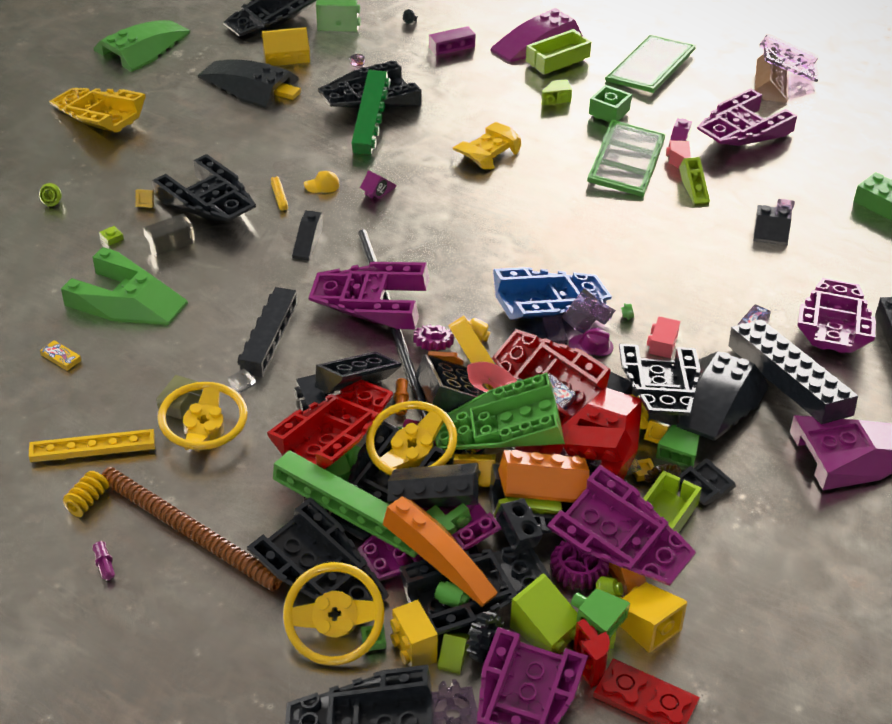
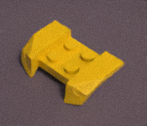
[453,122,522,169]

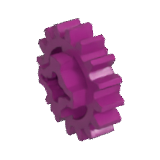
[413,324,454,351]

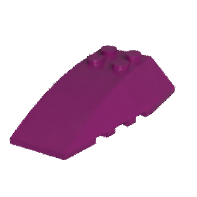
[490,8,583,62]
[797,278,876,353]
[547,465,696,586]
[477,627,588,724]

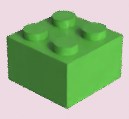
[588,85,632,123]

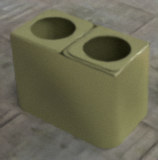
[156,375,202,420]

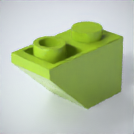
[541,79,572,105]

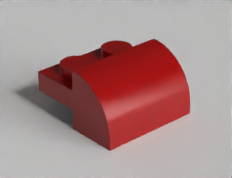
[573,619,610,688]

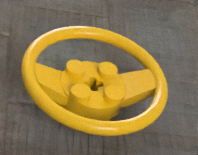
[157,382,248,452]
[366,401,457,476]
[283,562,384,666]

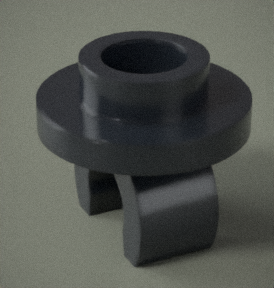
[403,9,418,24]

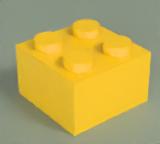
[390,600,438,667]

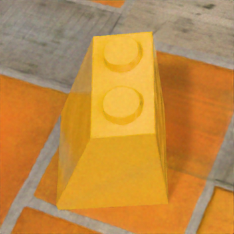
[620,582,687,653]

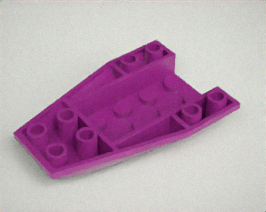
[357,502,502,581]

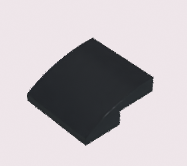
[678,458,736,506]

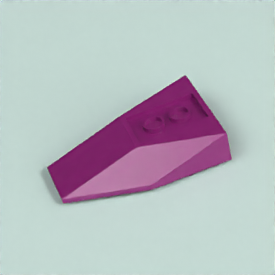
[790,415,892,490]

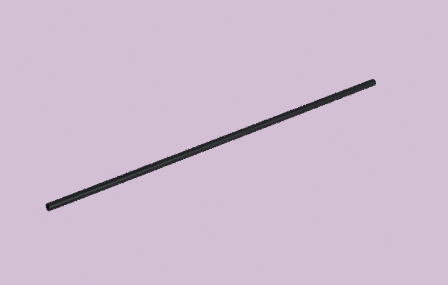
[358,229,500,614]

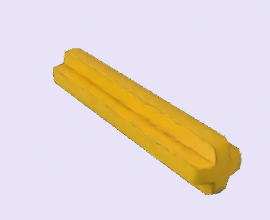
[271,176,288,211]

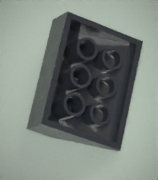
[416,354,486,413]

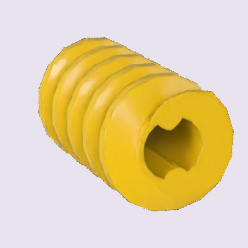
[63,471,109,517]

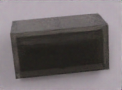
[143,214,195,256]

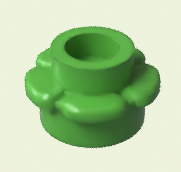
[621,303,634,321]

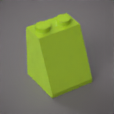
[510,574,578,654]

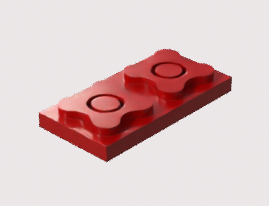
[593,658,700,724]

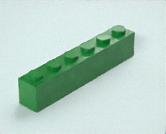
[351,70,390,155]

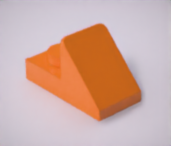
[609,562,646,595]

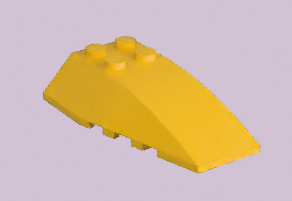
[49,88,146,132]

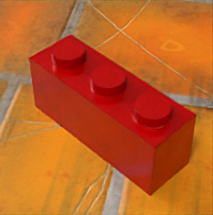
[562,425,632,462]

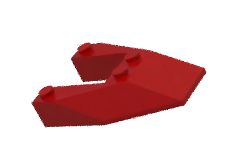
[538,388,642,480]

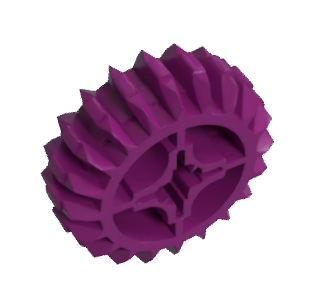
[550,541,609,592]

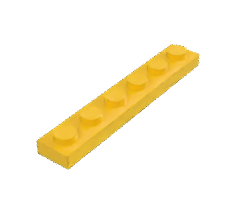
[29,429,155,462]

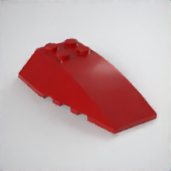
[492,329,611,425]
[267,380,393,469]

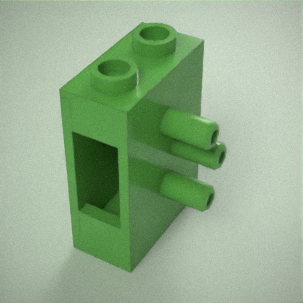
[316,0,361,32]

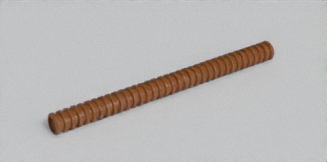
[102,467,282,591]

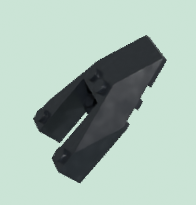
[152,154,256,221]

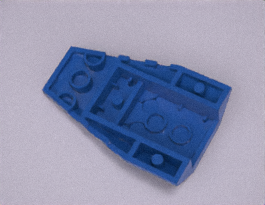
[493,267,612,320]

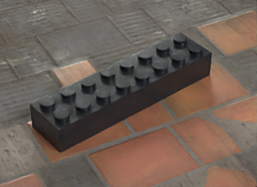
[728,320,858,424]

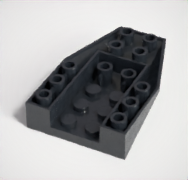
[318,60,422,108]

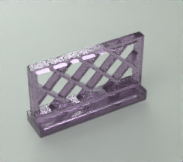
[759,33,819,83]

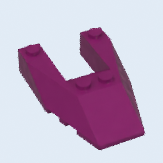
[697,88,798,146]
[308,262,430,330]

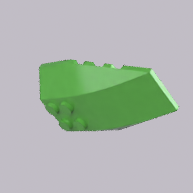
[94,20,190,72]

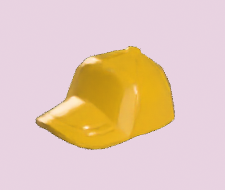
[304,171,339,193]

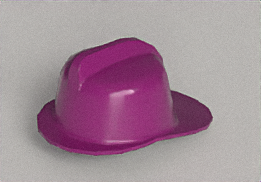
[569,328,614,356]

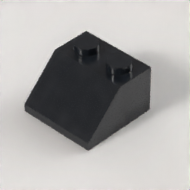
[753,204,792,246]

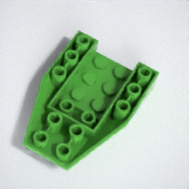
[435,373,565,451]

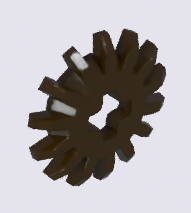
[644,464,681,484]

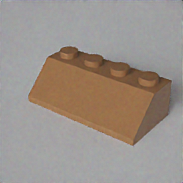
[754,49,789,103]

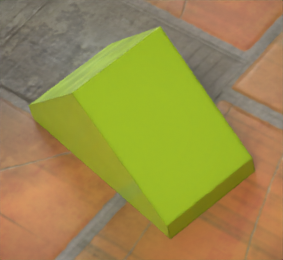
[438,630,470,674]

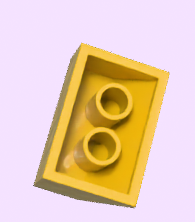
[262,27,310,66]

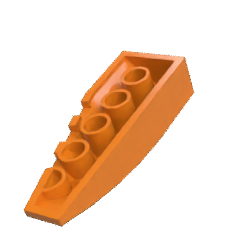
[382,496,498,607]

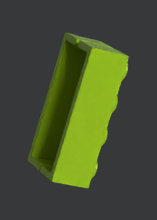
[526,29,592,74]
[643,470,702,533]

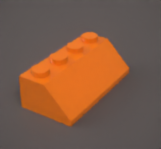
[498,450,589,503]

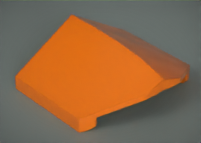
[428,351,464,365]

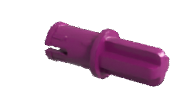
[92,541,115,581]

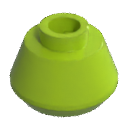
[39,183,62,207]
[596,576,624,598]

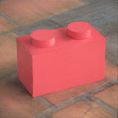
[647,316,680,359]

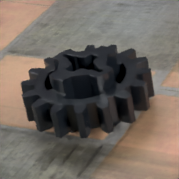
[466,611,504,663]

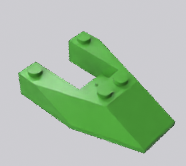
[61,247,188,325]

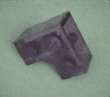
[562,288,616,334]

